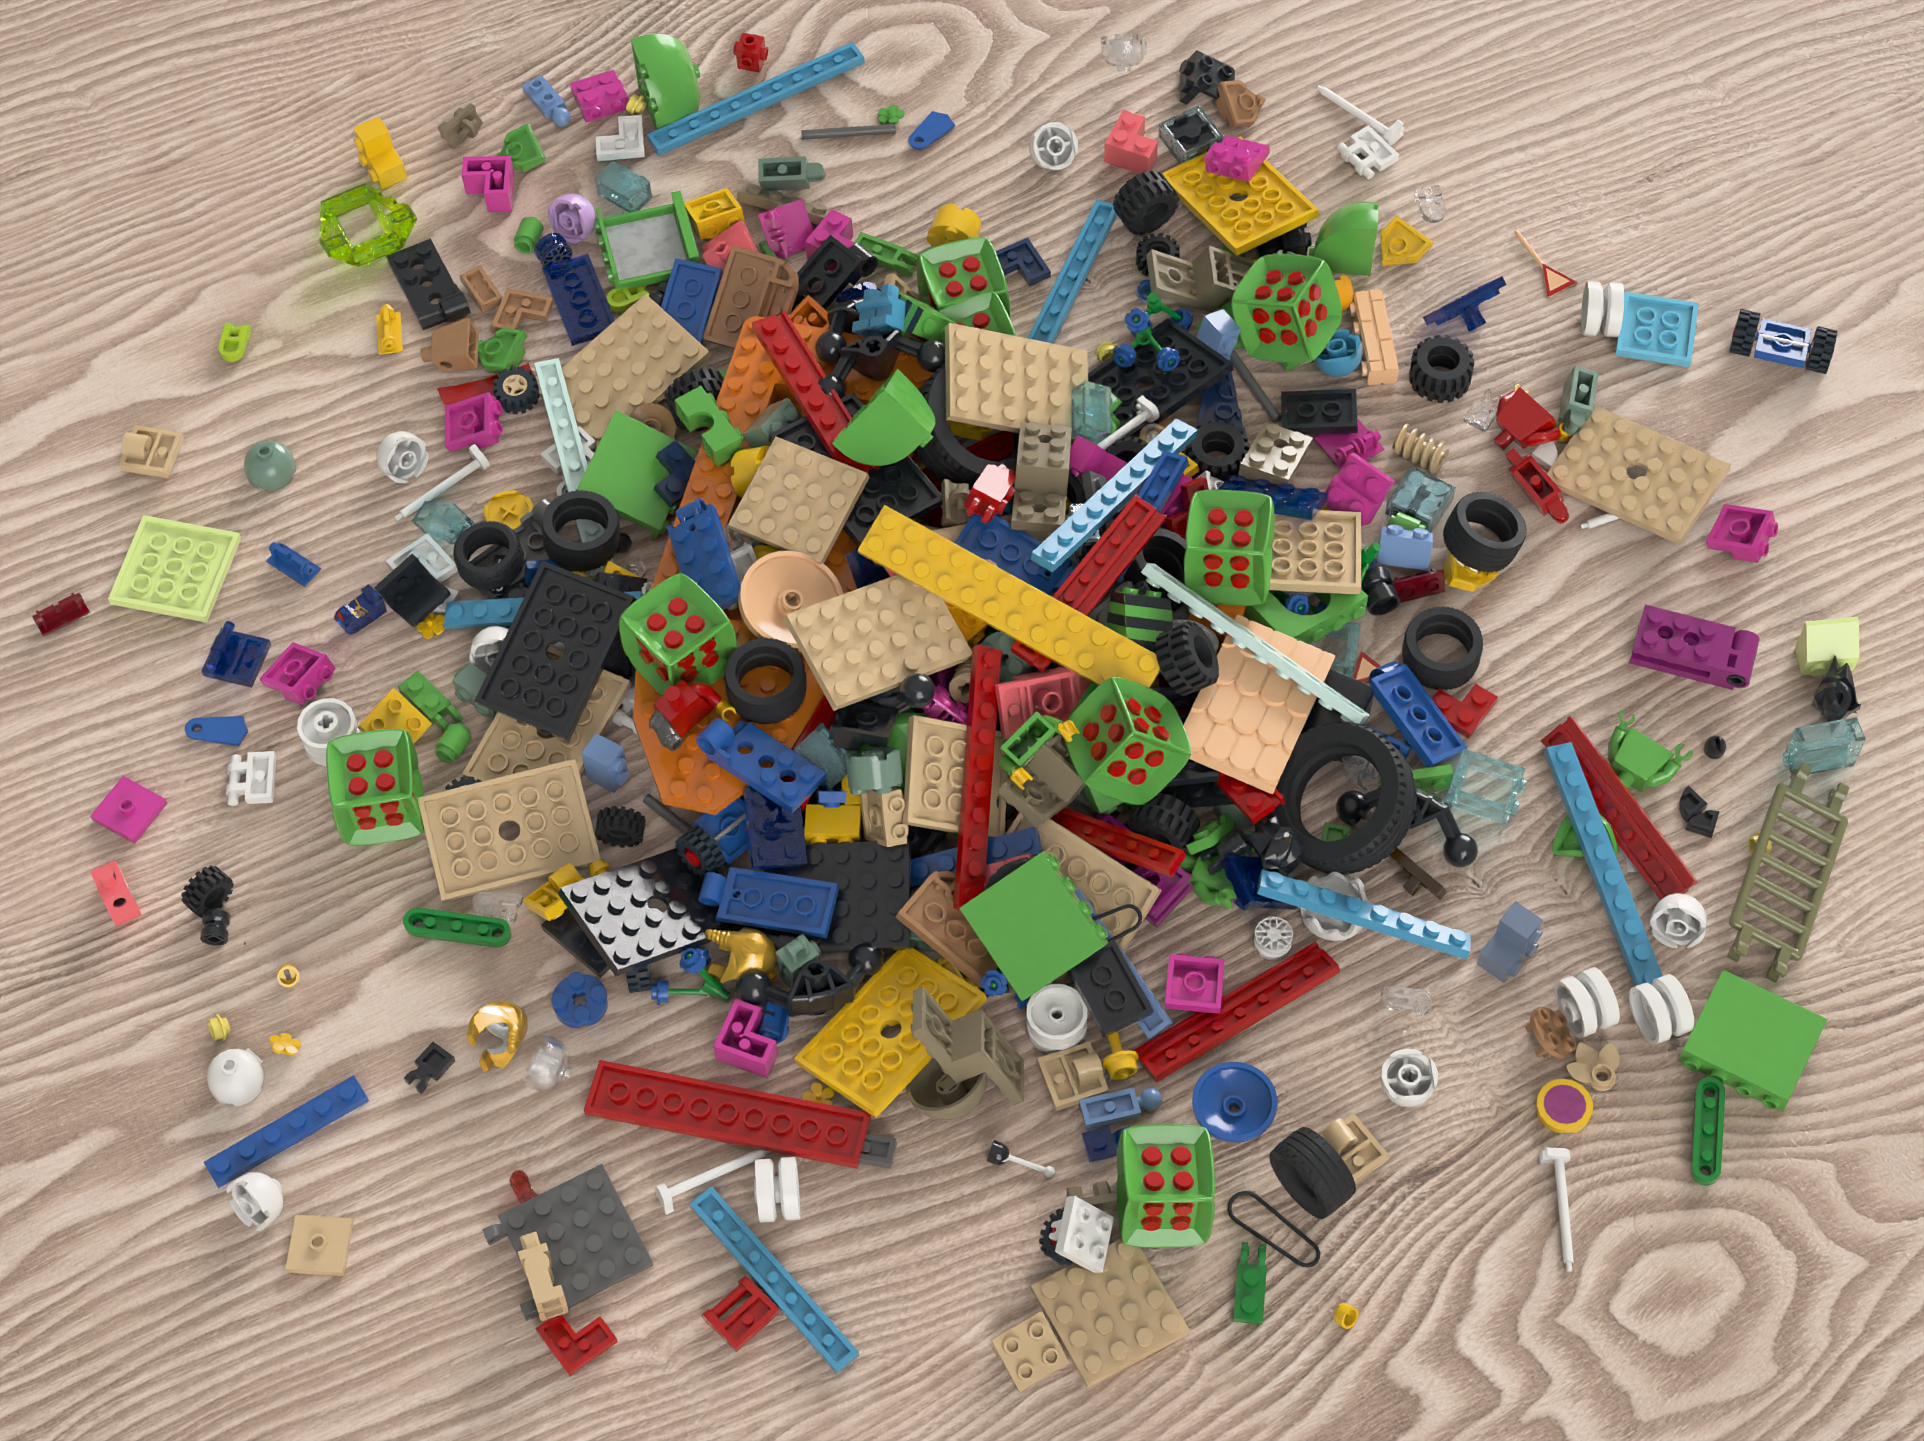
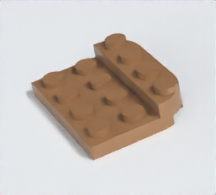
[703,245,799,349]
[895,871,998,988]

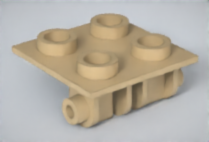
[991,1310,1069,1392]

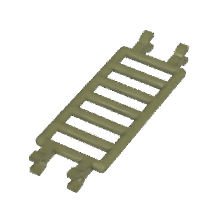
[1727,762,1850,983]

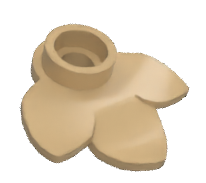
[1566,1042,1620,1091]

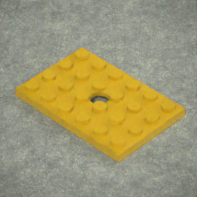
[1162,136,1319,256]
[794,947,987,1118]

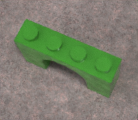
[1245,589,1368,644]

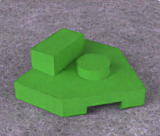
[496,123,546,172]
[478,328,527,374]

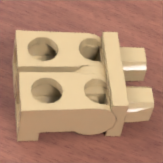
[518,1232,569,1321]

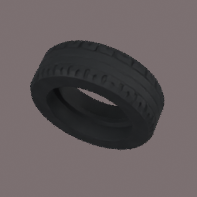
[916,364,1019,490]
[1266,722,1417,874]

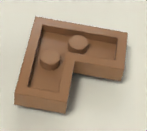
[491,288,554,332]

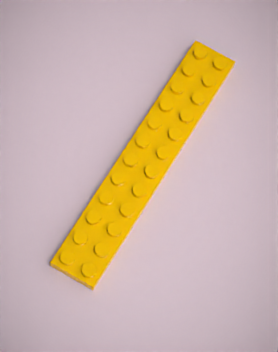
[857,505,1160,688]

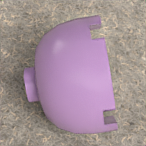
[548,193,596,244]

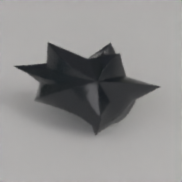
[1811,656,1861,735]
[1246,816,1305,877]

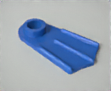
[908,111,955,150]
[185,716,248,746]

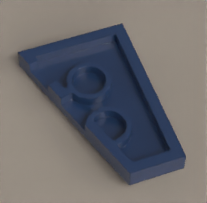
[1196,372,1246,434]

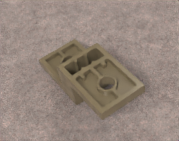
[1146,246,1256,313]
[1011,422,1072,533]
[1234,422,1312,509]
[998,733,1086,829]
[911,987,1024,1105]

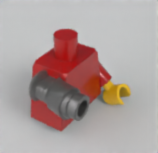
[649,680,736,752]

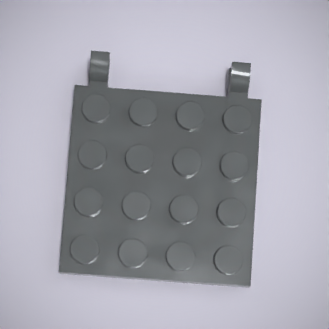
[482,1164,653,1321]

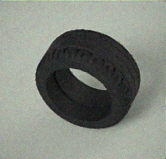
[453,521,524,591]

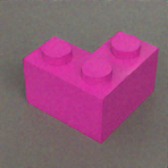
[461,156,515,212]
[805,209,857,272]
[1069,435,1128,482]
[713,999,778,1078]

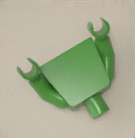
[1608,709,1693,792]
[1179,831,1256,909]

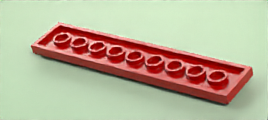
[584,1060,872,1169]

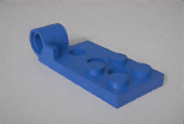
[1369,661,1467,768]
[696,718,827,814]

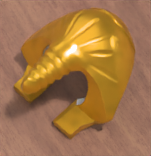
[704,927,778,983]
[466,1000,528,1072]

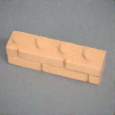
[1348,289,1399,386]

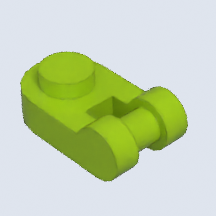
[607,285,651,313]
[218,323,252,362]

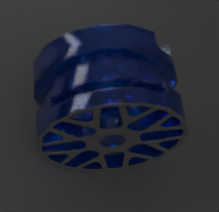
[534,233,573,271]

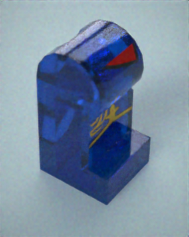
[334,584,387,635]

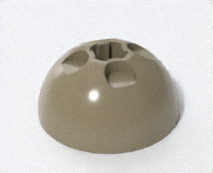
[906,1057,987,1120]

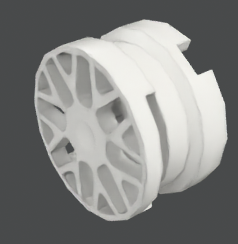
[1253,916,1293,961]

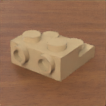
[860,788,909,847]

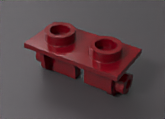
[1393,568,1445,603]
[32,593,90,637]

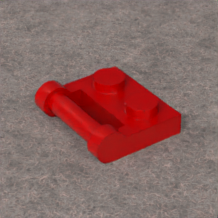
[701,1276,780,1352]

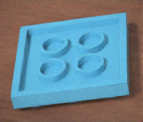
[1615,292,1699,367]

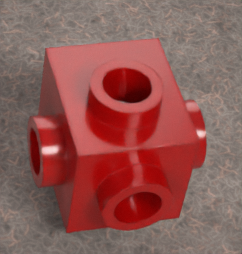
[733,33,768,73]

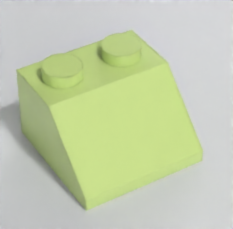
[1795,617,1859,676]

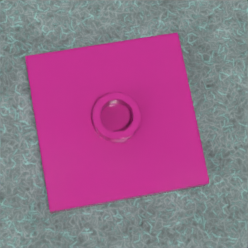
[90,776,167,844]

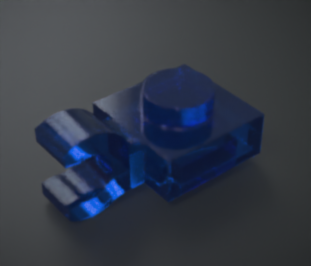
[1082,1126,1130,1163]

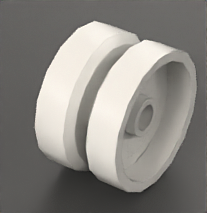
[1581,281,1624,337]
[297,698,361,767]
[1554,967,1620,1038]
[1629,974,1694,1045]
[1027,984,1087,1054]
[754,1157,801,1223]

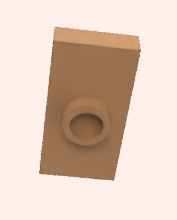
[459,265,503,313]

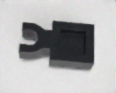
[404,1041,455,1094]

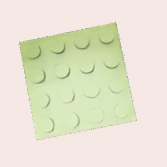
[108,515,241,623]

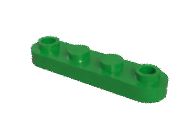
[403,907,512,948]
[1690,1077,1725,1186]

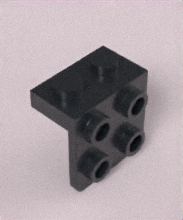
[1178,50,1235,105]
[374,554,451,627]

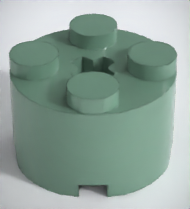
[980,632,1036,684]
[845,746,903,795]

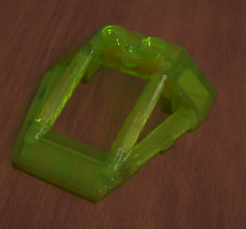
[319,183,417,267]

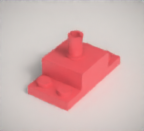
[702,220,760,279]
[995,667,1091,739]

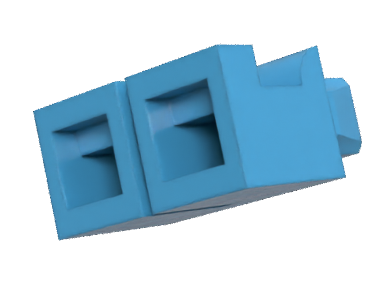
[852,284,906,338]

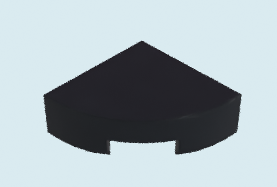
[1679,785,1708,823]
[1685,810,1720,838]

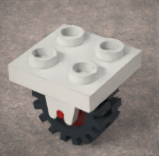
[1039,1196,1114,1273]

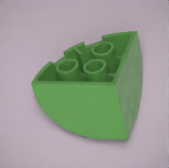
[631,34,700,130]
[1309,202,1379,276]
[832,369,935,466]

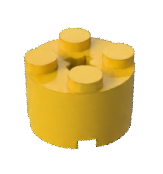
[926,204,982,247]
[731,446,770,498]

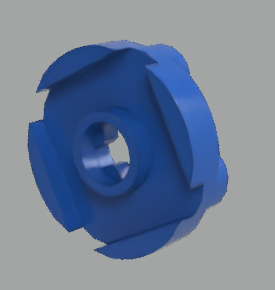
[551,972,608,1028]

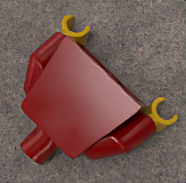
[1493,384,1571,450]

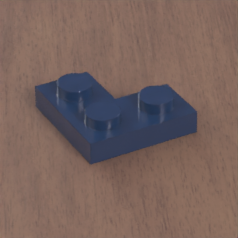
[995,238,1051,286]
[654,440,695,507]

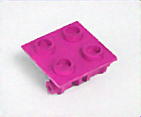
[758,199,813,259]
[1314,418,1384,470]
[921,684,968,725]

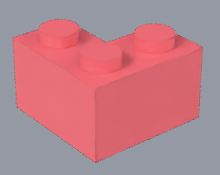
[1104,110,1158,174]

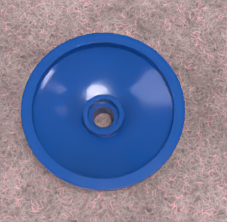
[1192,1062,1278,1143]

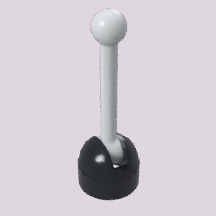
[987,1140,1055,1178]

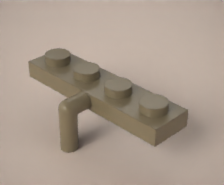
[737,184,830,225]

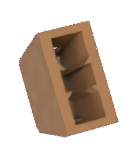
[420,318,479,372]

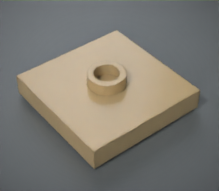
[285,1215,354,1276]

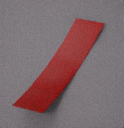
[437,363,533,405]

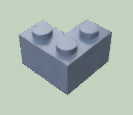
[1477,901,1543,983]

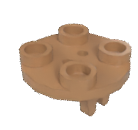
[1525,1007,1577,1059]

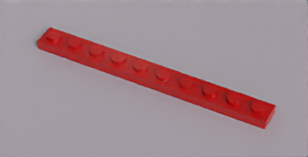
[953,645,1002,910]

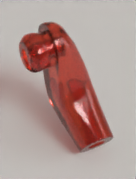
[509,1170,538,1204]

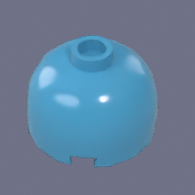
[1314,329,1363,377]

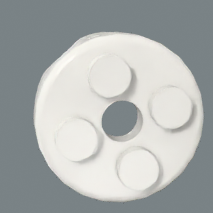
[1300,872,1370,941]

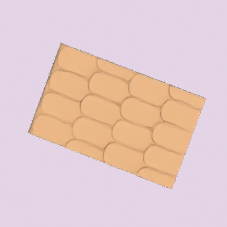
[1183,614,1335,794]

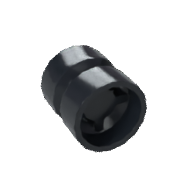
[1361,567,1400,615]

